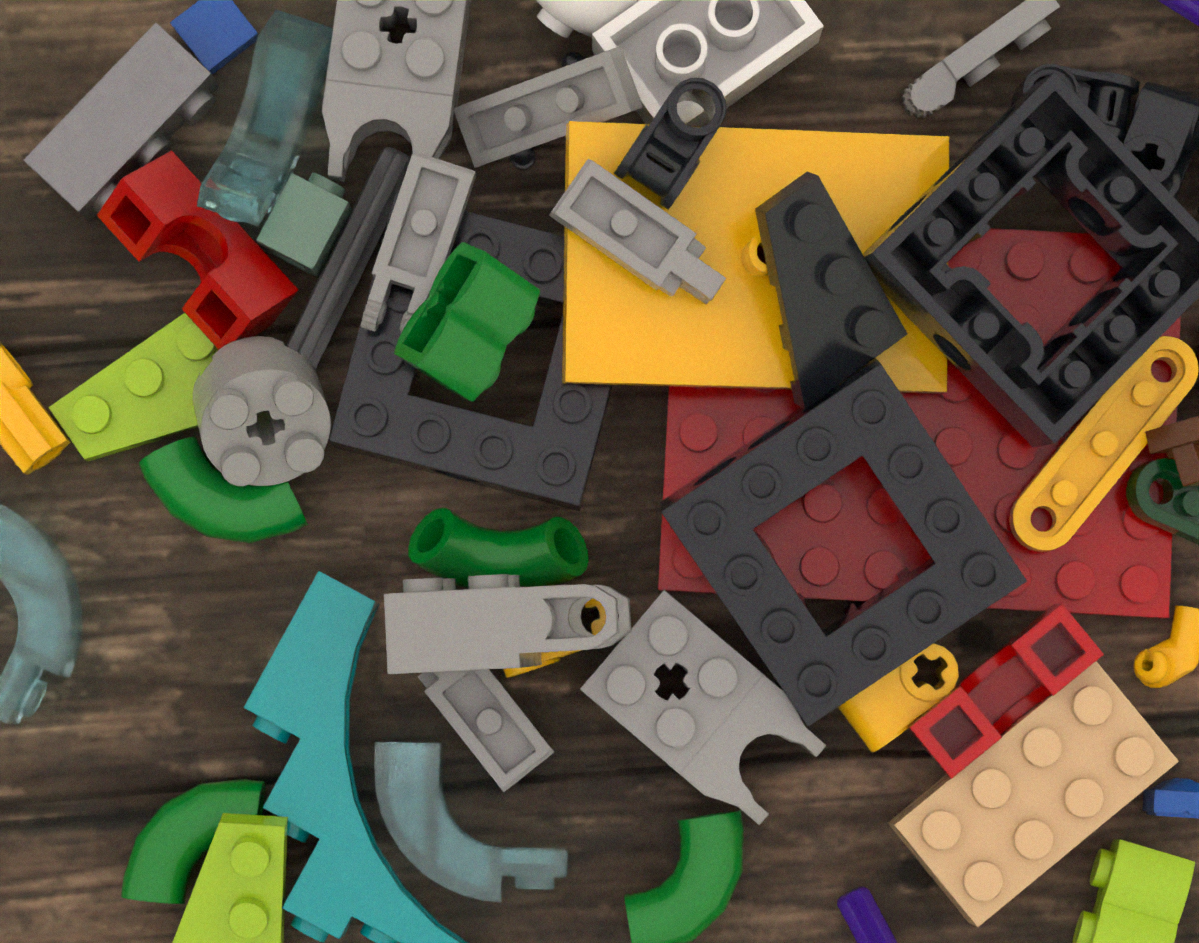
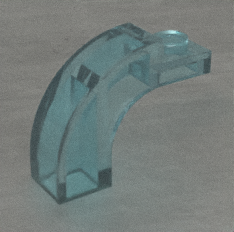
[197,10,333,226]
[0,503,82,724]
[374,742,568,902]

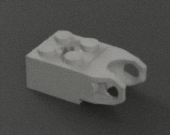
[322,0,472,182]
[384,574,631,674]
[580,590,826,825]

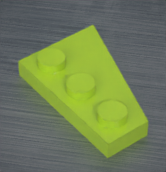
[48,313,218,461]
[172,813,288,943]

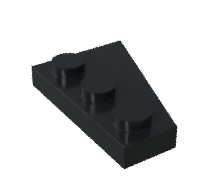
[755,171,907,409]

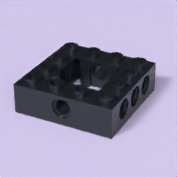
[863,72,1199,447]
[329,193,613,511]
[660,358,1027,727]

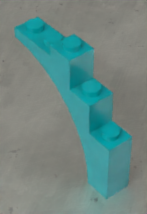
[244,571,469,943]

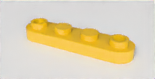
[1009,336,1198,552]

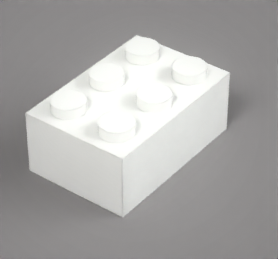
[592,0,823,126]

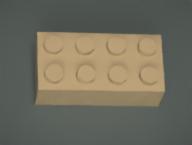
[887,661,1179,927]

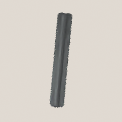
[285,147,411,370]

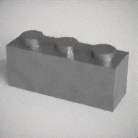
[24,23,219,222]

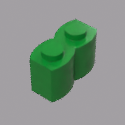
[394,242,540,402]

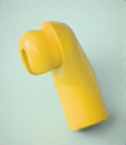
[1133,606,1199,688]

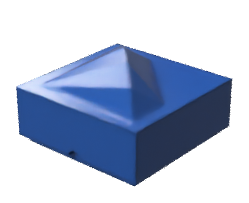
[1142,778,1199,819]

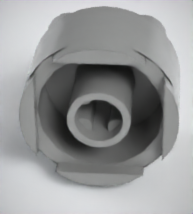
[193,336,331,486]

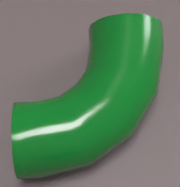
[138,437,308,543]
[408,507,589,588]
[121,779,266,904]
[624,810,744,943]

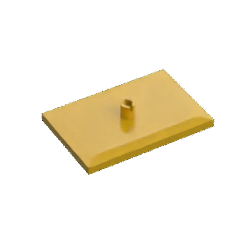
[562,121,949,393]

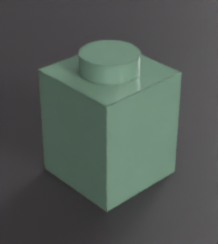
[256,173,352,278]

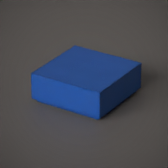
[170,0,260,75]

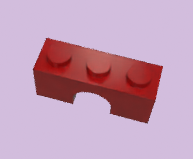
[97,150,299,350]
[908,604,1104,779]

